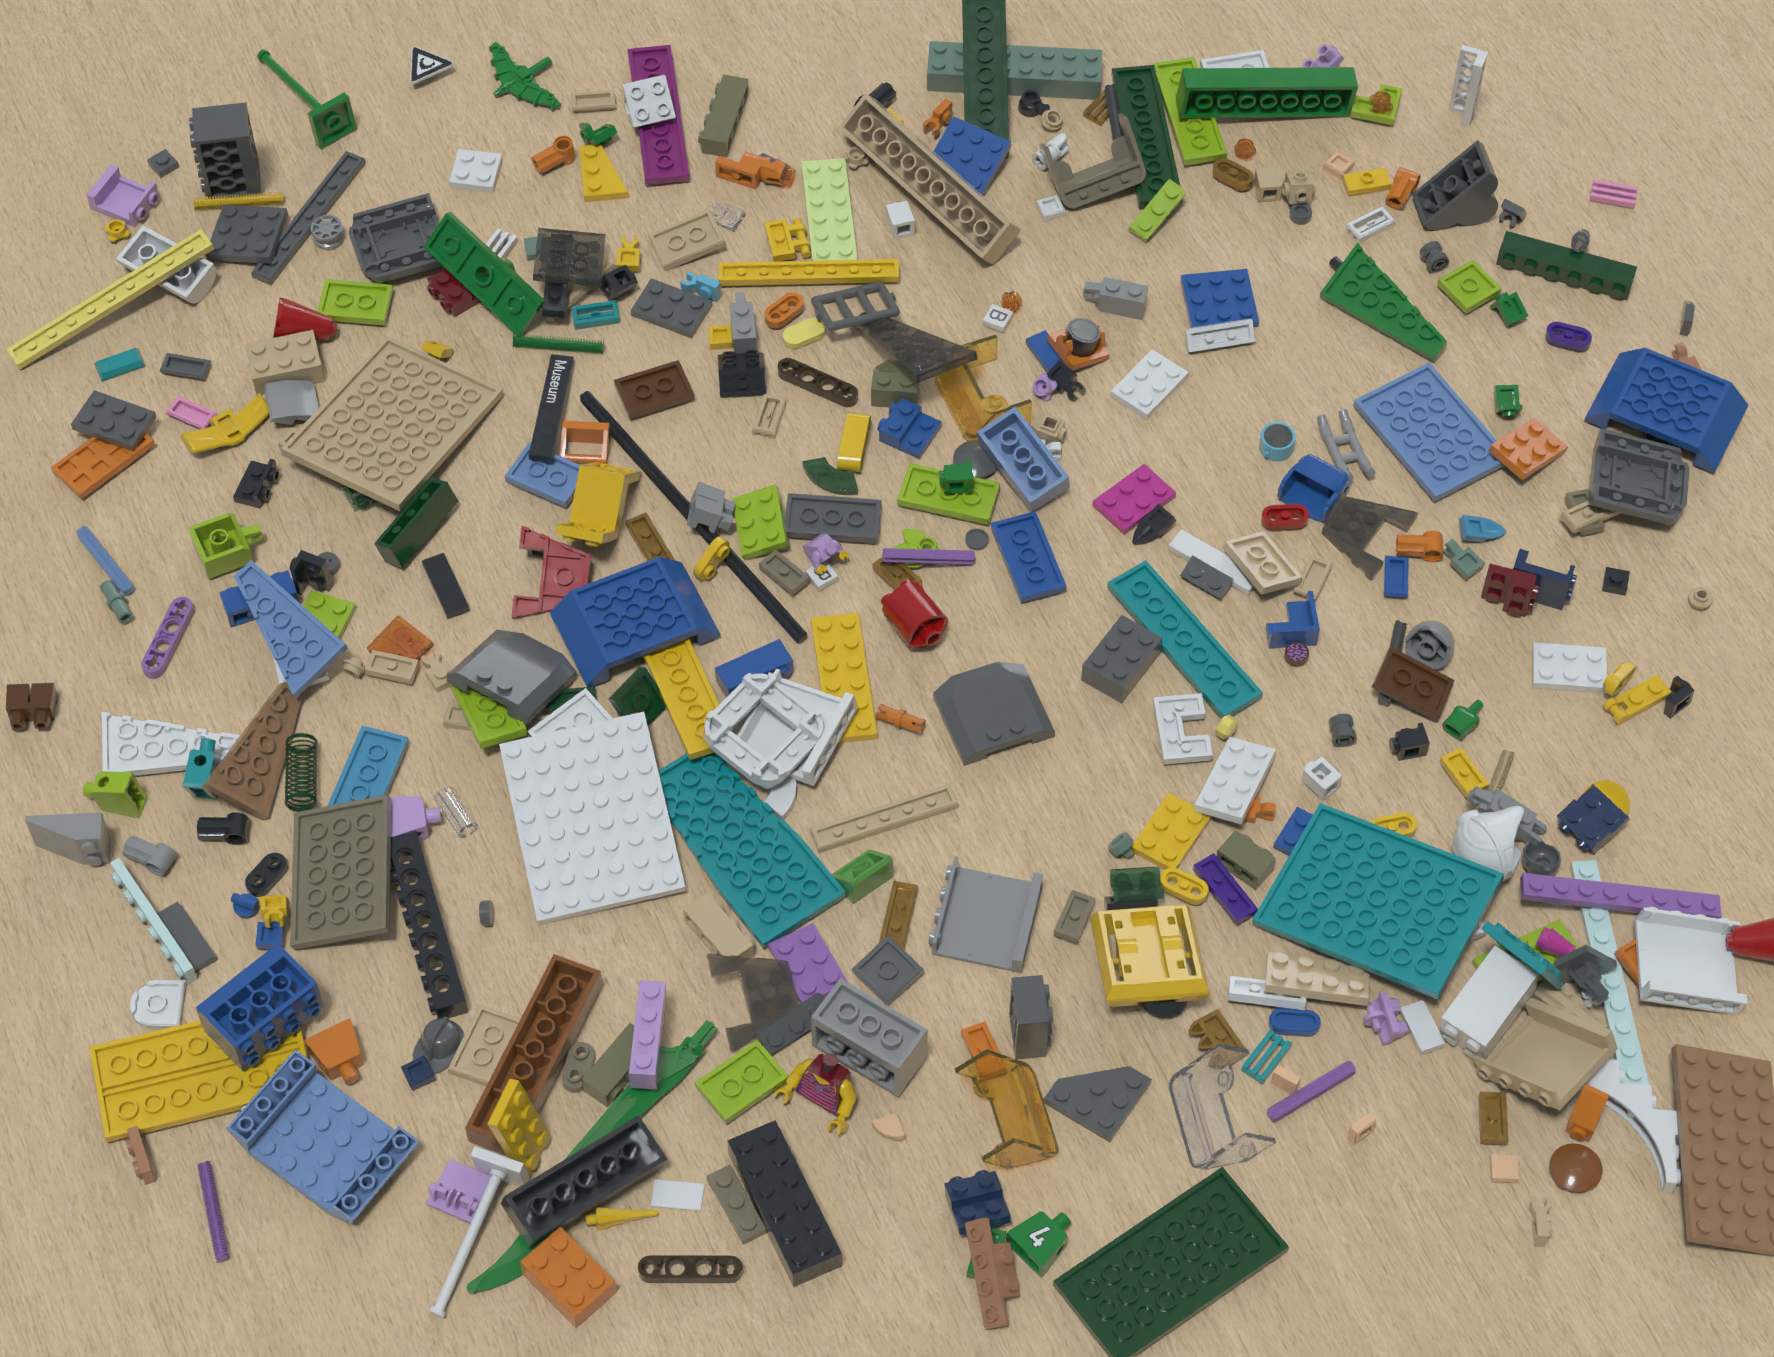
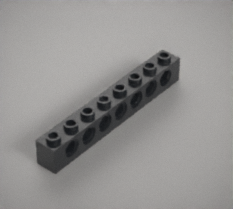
[390,831,468,1019]

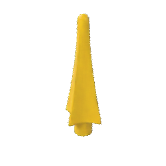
[585,1207,659,1231]

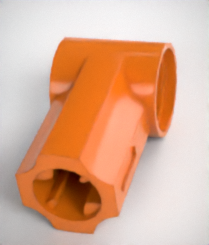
[531,136,575,174]
[1385,167,1421,210]
[1396,531,1444,562]

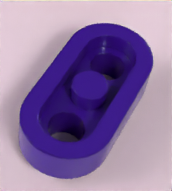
[1545,322,1592,351]

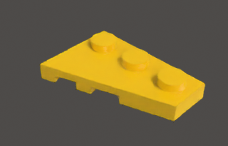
[579,144,629,202]

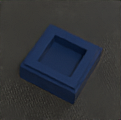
[401,1055,436,1091]

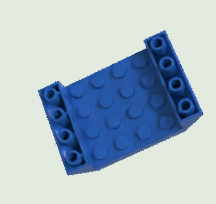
[1585,348,1748,473]
[550,557,720,687]

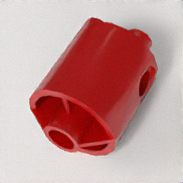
[881,579,948,649]

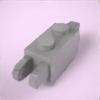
[1467,786,1547,845]

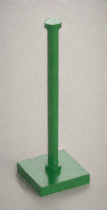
[257,49,357,149]

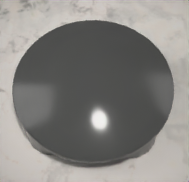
[953,440,997,479]

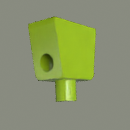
[83,771,148,819]

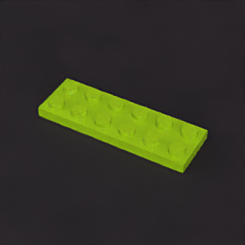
[1152,57,1227,166]

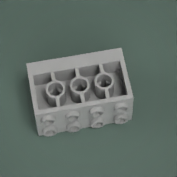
[811,978,928,1097]

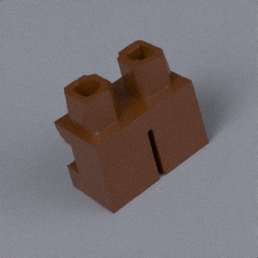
[6,683,58,731]

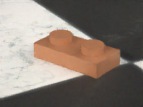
[125,1126,156,1185]

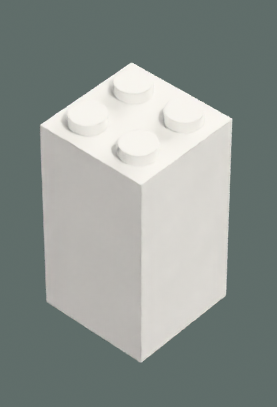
[1440,946,1538,1060]

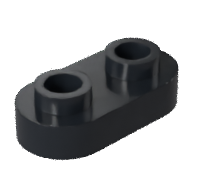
[245,853,288,897]

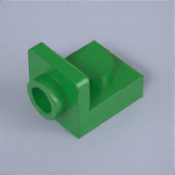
[1490,292,1528,327]

